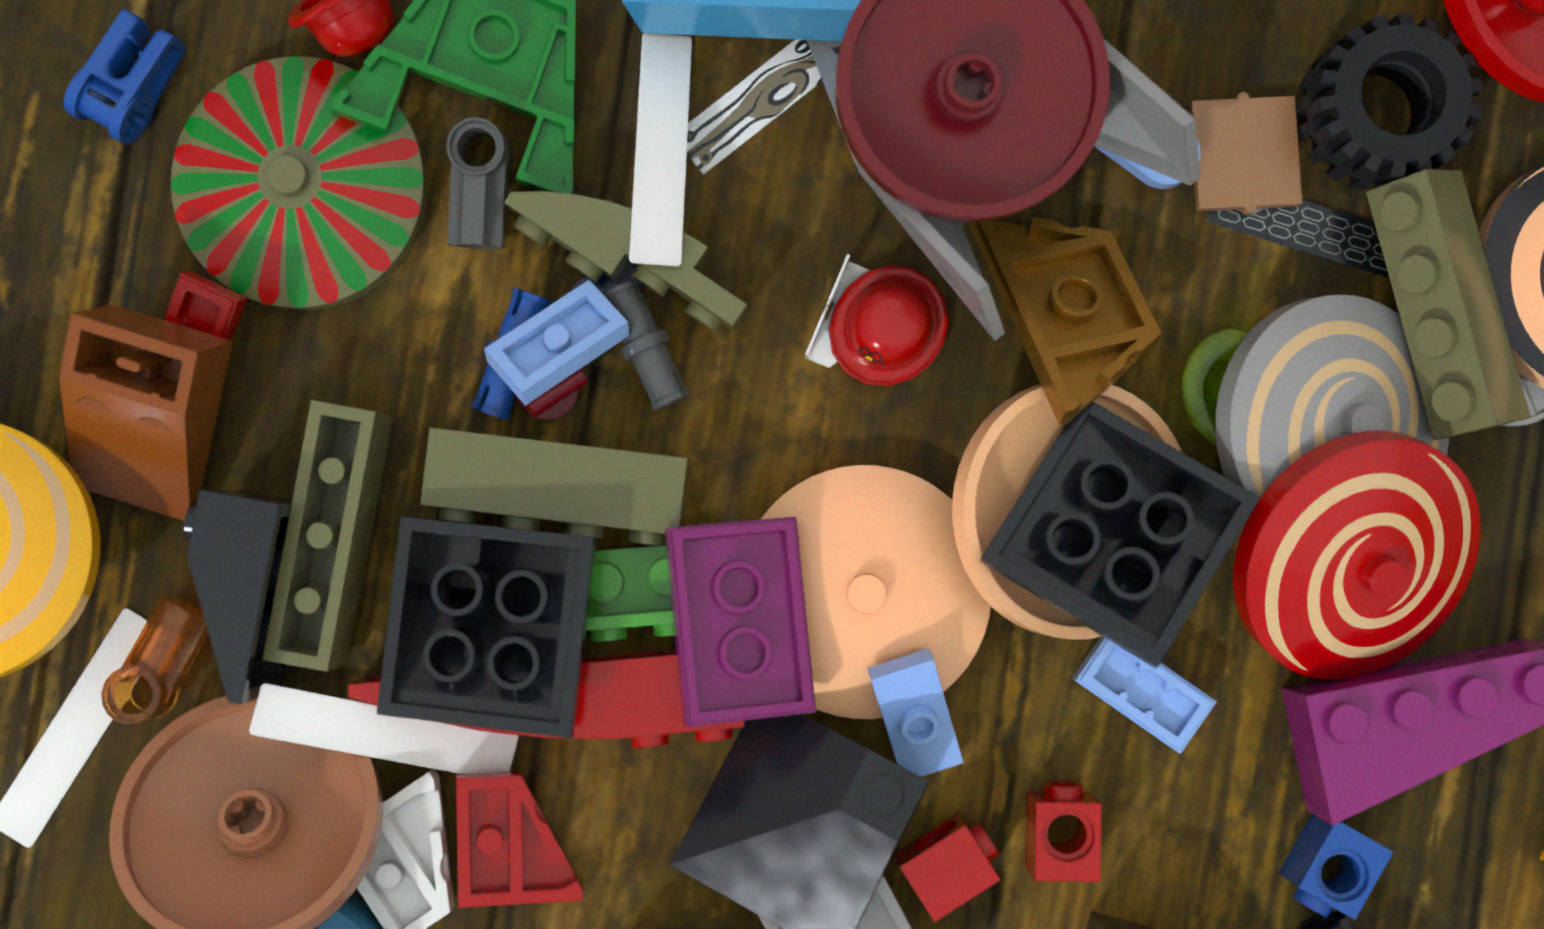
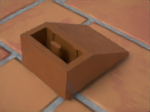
[59,304,233,521]

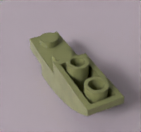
[504,191,748,333]

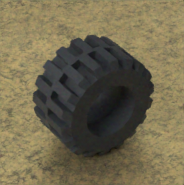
[1295,13,1483,190]

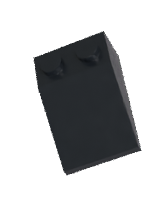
[184,489,292,704]

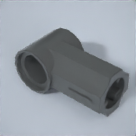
[446,117,514,250]

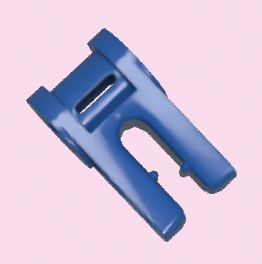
[64,9,186,145]

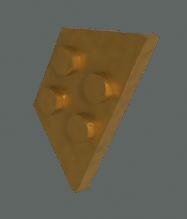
[969,217,1162,425]

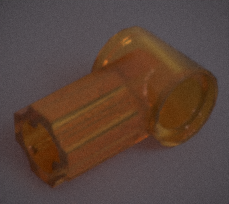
[101,595,209,725]

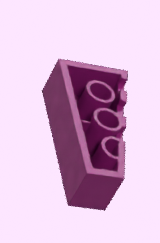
[1281,638,1544,826]

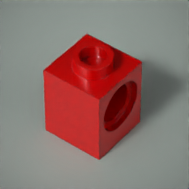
[1025,781,1102,882]
[895,813,1000,922]

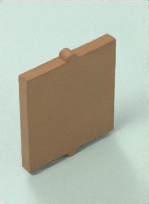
[1189,92,1303,215]

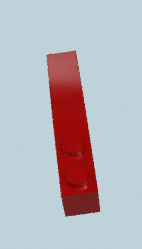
[348,649,745,748]

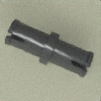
[603,280,691,412]

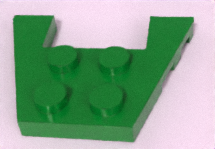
[330,0,576,194]

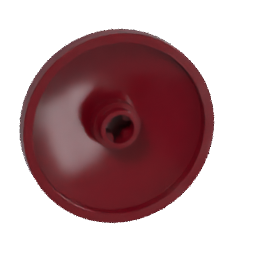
[834,0,1110,222]

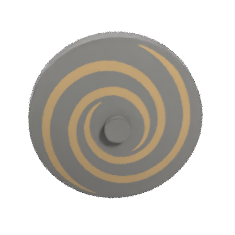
[1215,294,1450,498]

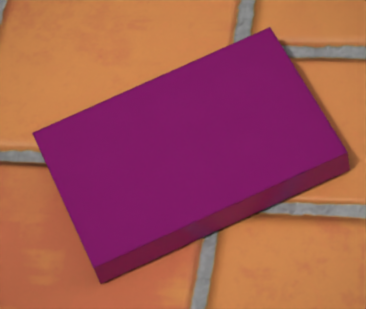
[665,517,816,727]

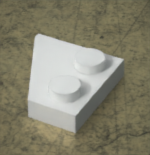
[357,769,455,929]

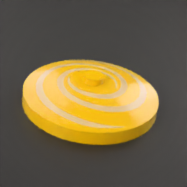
[0,424,101,677]

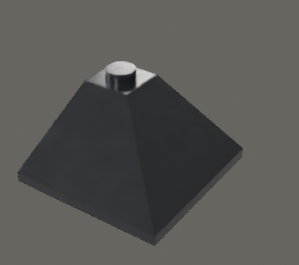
[980,402,1260,669]
[377,517,596,738]
[669,714,930,929]

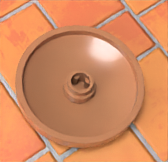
[109,696,383,929]

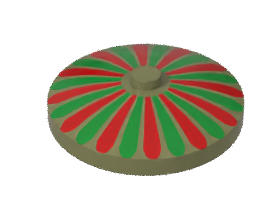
[171,56,429,311]

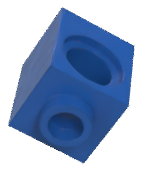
[1278,814,1394,920]

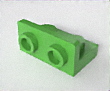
[586,545,675,642]

